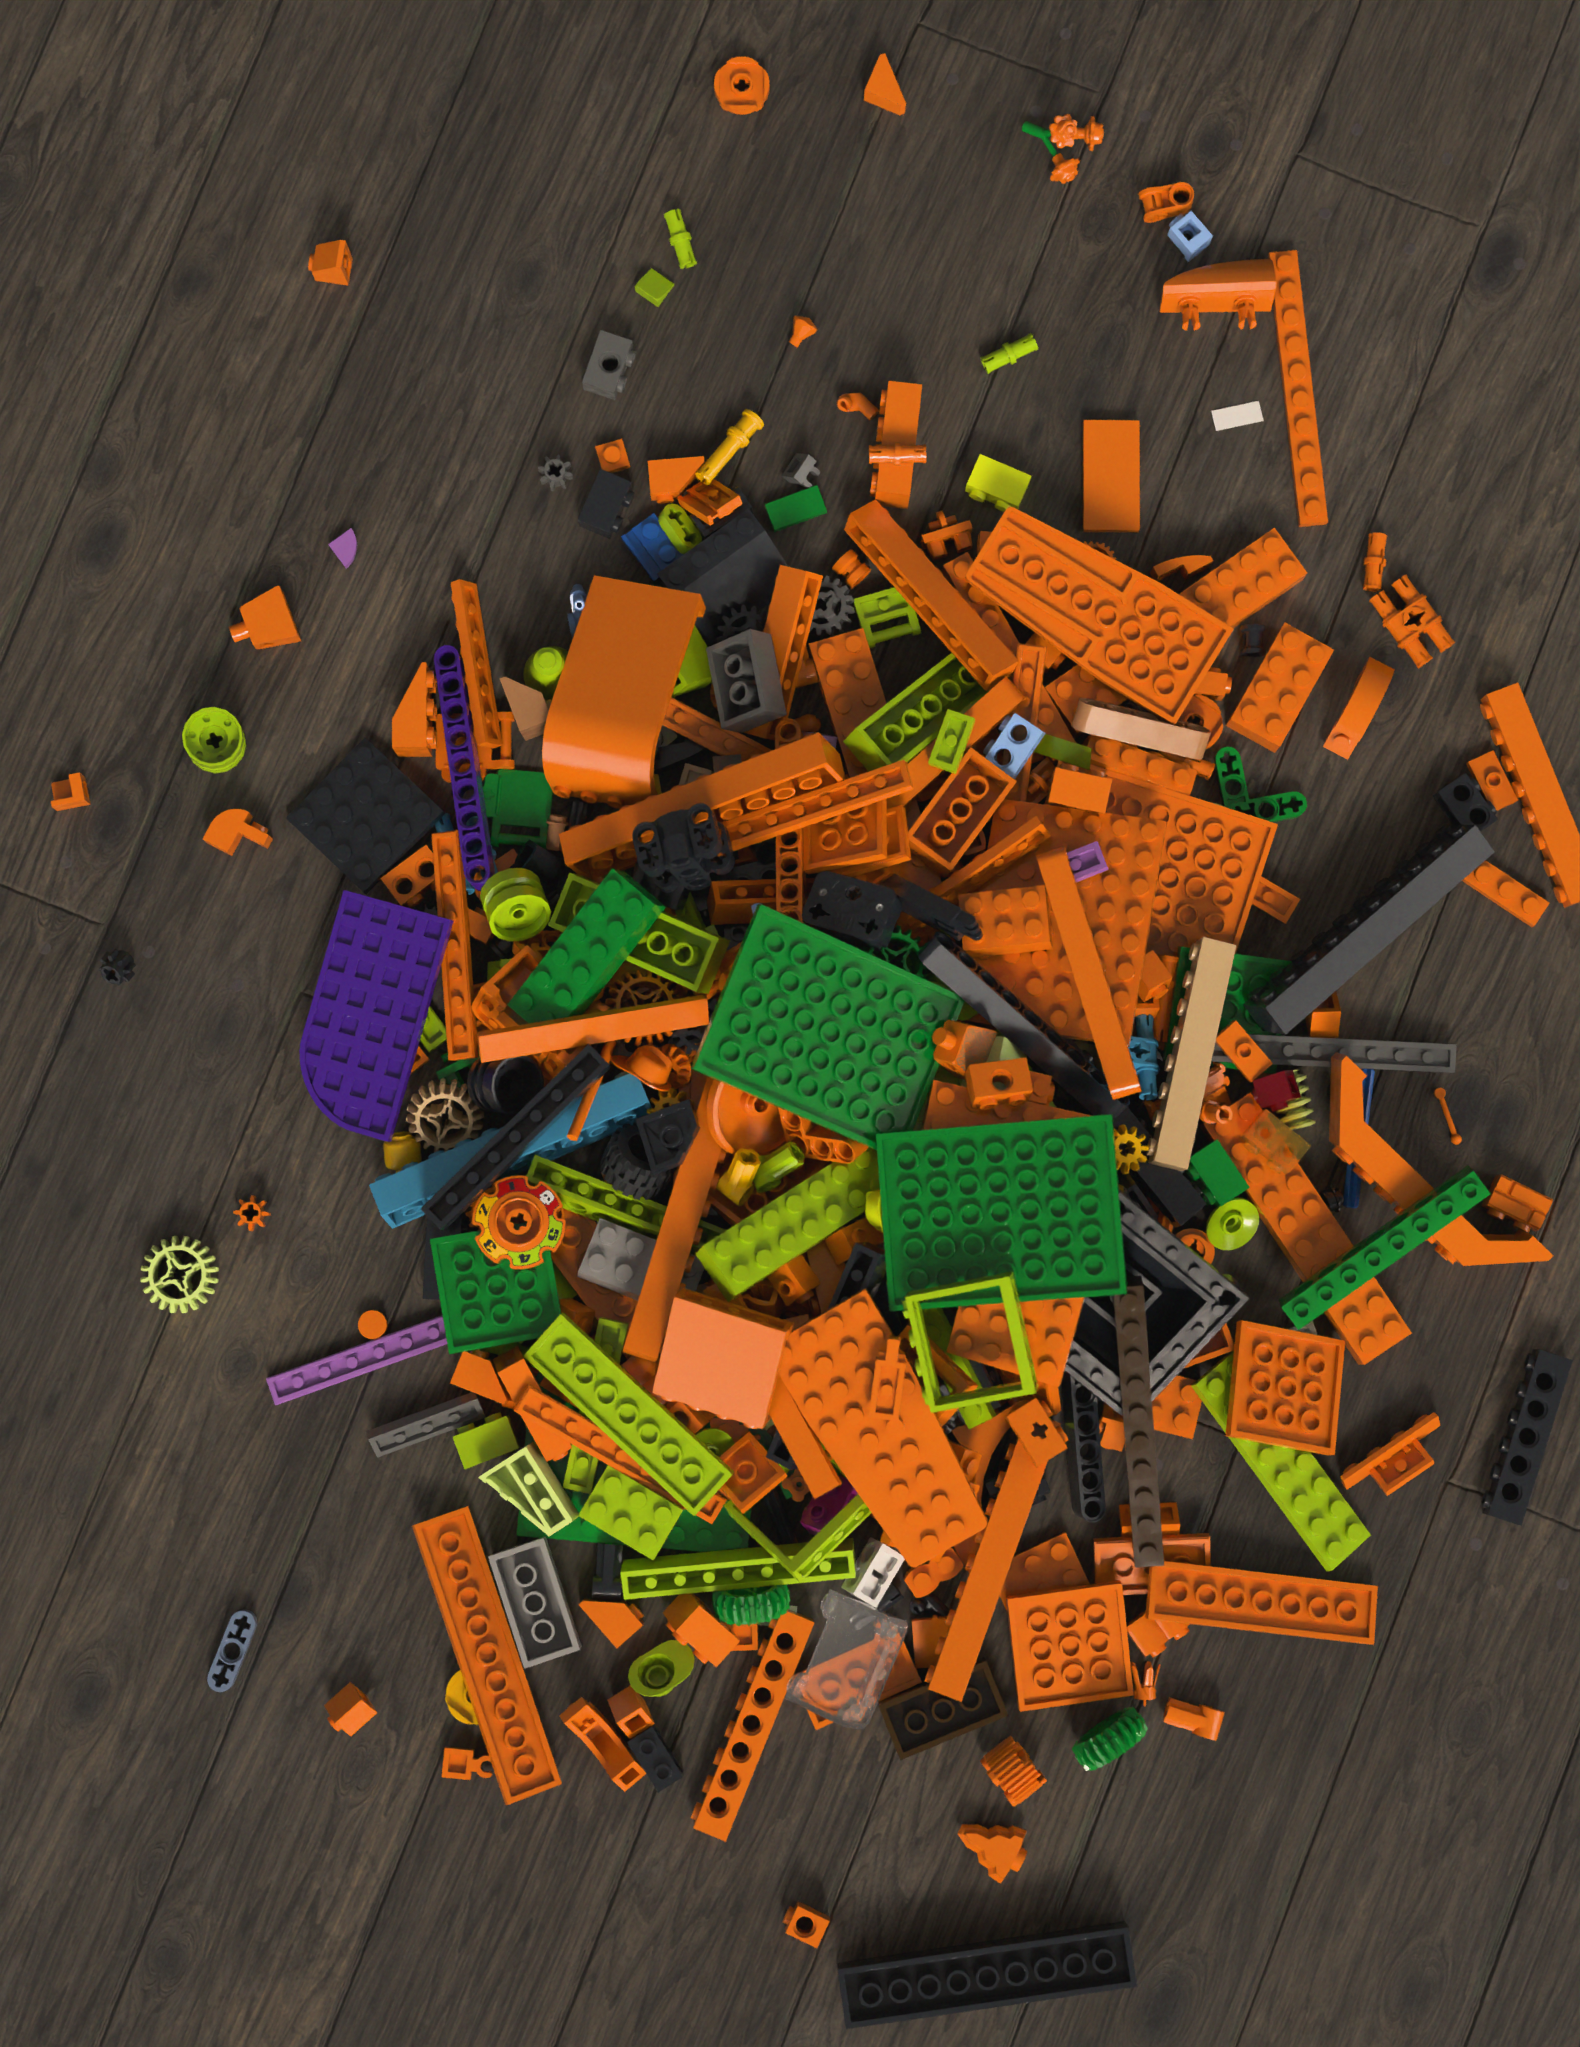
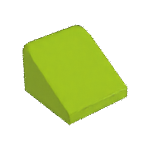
[635,268,674,307]

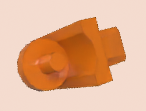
[921,511,973,561]
[1027,757,1056,804]

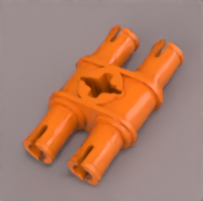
[1369,574,1456,669]

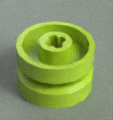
[480,868,551,941]

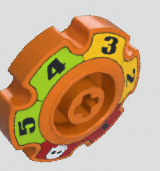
[472,1175,566,1270]

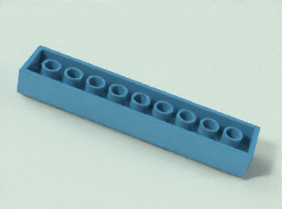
[369,1071,652,1229]

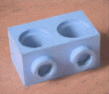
[983,713,1046,780]

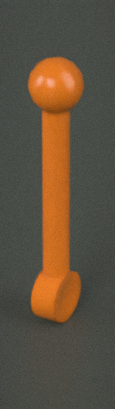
[1433,1088,1462,1145]

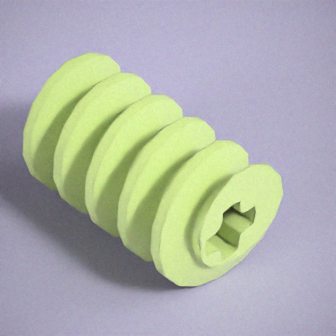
[1276,1070,1316,1131]

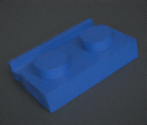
[621,513,683,584]

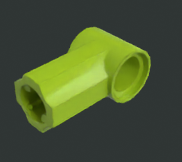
[753,1141,805,1193]

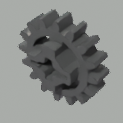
[809,576,855,638]

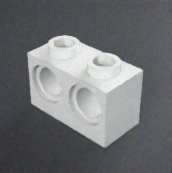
[841,1537,904,1608]

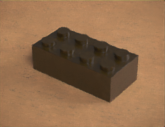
[877,1657,1008,1760]

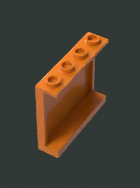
[652,1288,794,1429]

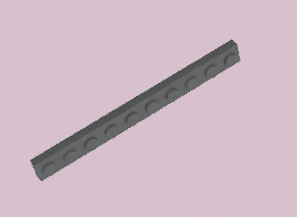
[1211,1033,1457,1073]

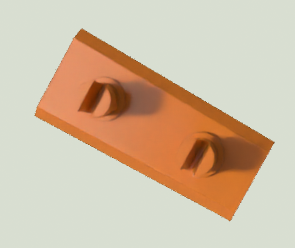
[1159,259,1276,331]

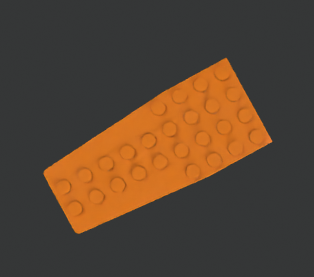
[965,507,1234,725]
[778,1288,987,1567]

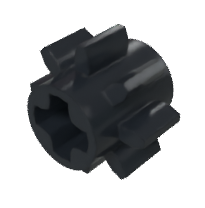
[99,949,136,985]

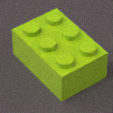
[578,1465,684,1561]

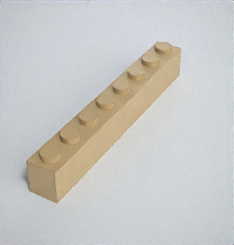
[1146,937,1236,1171]

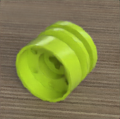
[182,707,246,773]

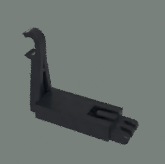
[845,874,983,947]

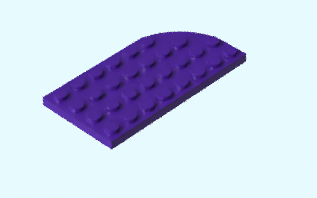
[299,890,454,1142]

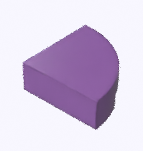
[328,528,357,569]

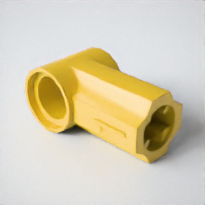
[716,1148,761,1206]

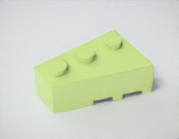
[478,1442,579,1536]

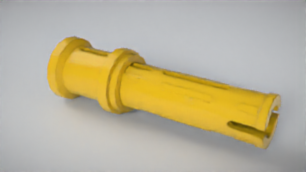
[695,409,764,485]

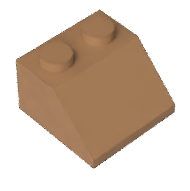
[500,677,552,741]

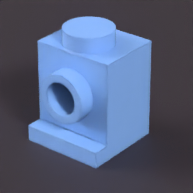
[1167,211,1213,262]

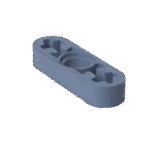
[207,1610,257,1692]

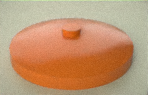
[706,1079,786,1156]

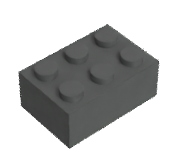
[706,629,787,733]

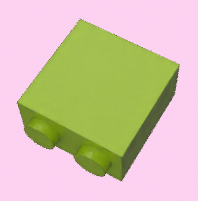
[671,625,712,698]

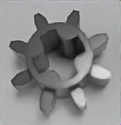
[538,455,573,492]

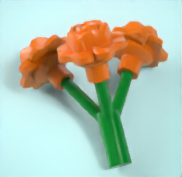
[1022,114,1104,184]

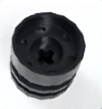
[467,1056,544,1115]

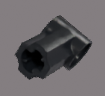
[592,1543,623,1602]

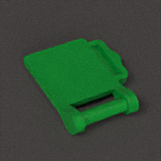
[483,769,553,850]

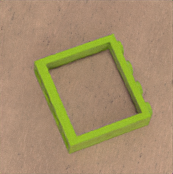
[902,1271,1038,1413]
[724,1441,871,1583]

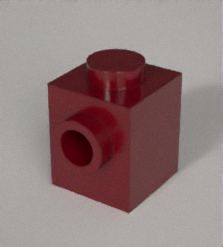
[1252,1070,1301,1112]

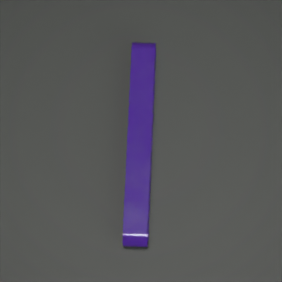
[434,645,495,891]

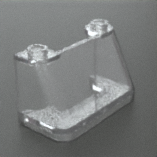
[785,1589,908,1730]

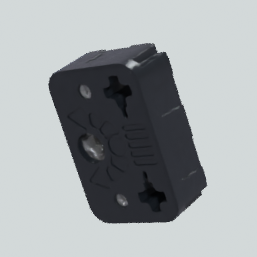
[802,871,902,951]

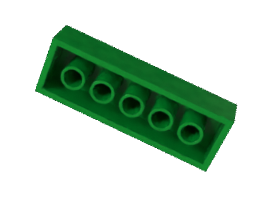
[507,868,666,1023]

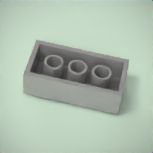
[577,1218,705,1301]
[488,1536,582,1669]

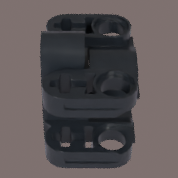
[632,803,735,893]

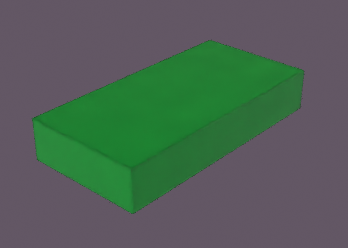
[765,485,827,532]

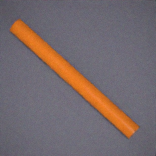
[567,1040,617,1141]

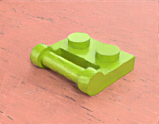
[853,588,921,648]

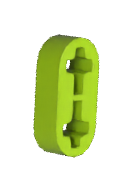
[658,504,702,555]

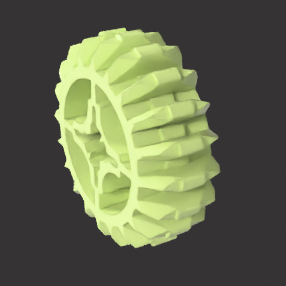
[140,1236,219,1313]

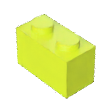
[965,454,1032,512]

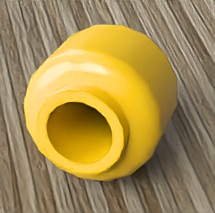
[383,1132,422,1173]

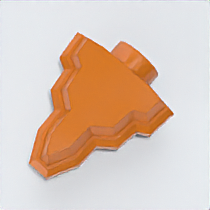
[957,1824,1027,1884]

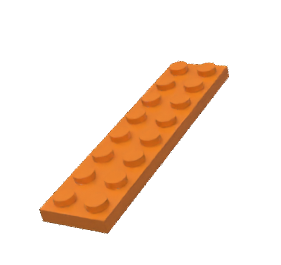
[1145,1561,1378,1645]

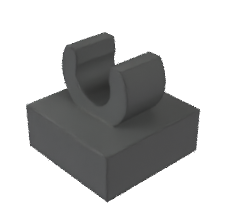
[782,453,820,488]

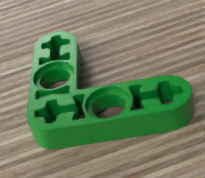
[1214,747,1307,822]

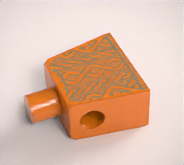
[932,1020,997,1080]

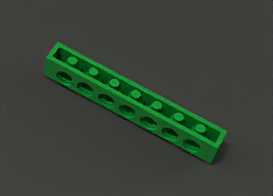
[1279,1165,1490,1330]

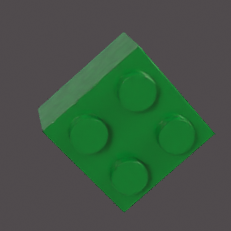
[1185,1139,1250,1209]

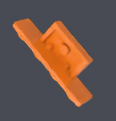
[1341,1412,1440,1496]

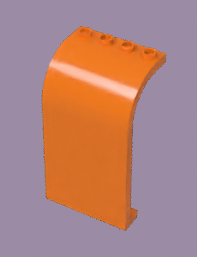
[542,575,706,809]

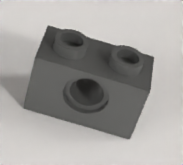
[582,330,636,400]

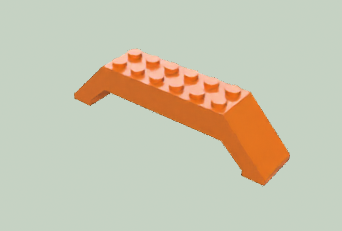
[1329,1052,1554,1266]

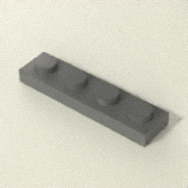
[366,1392,486,1458]

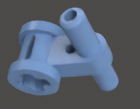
[568,584,587,639]

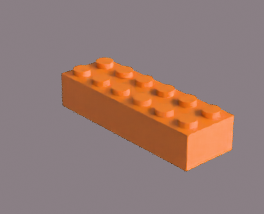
[921,1080,1091,1130]

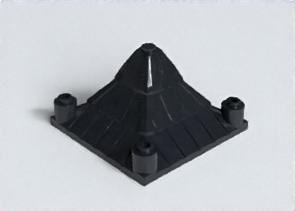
[1065,1184,1249,1417]

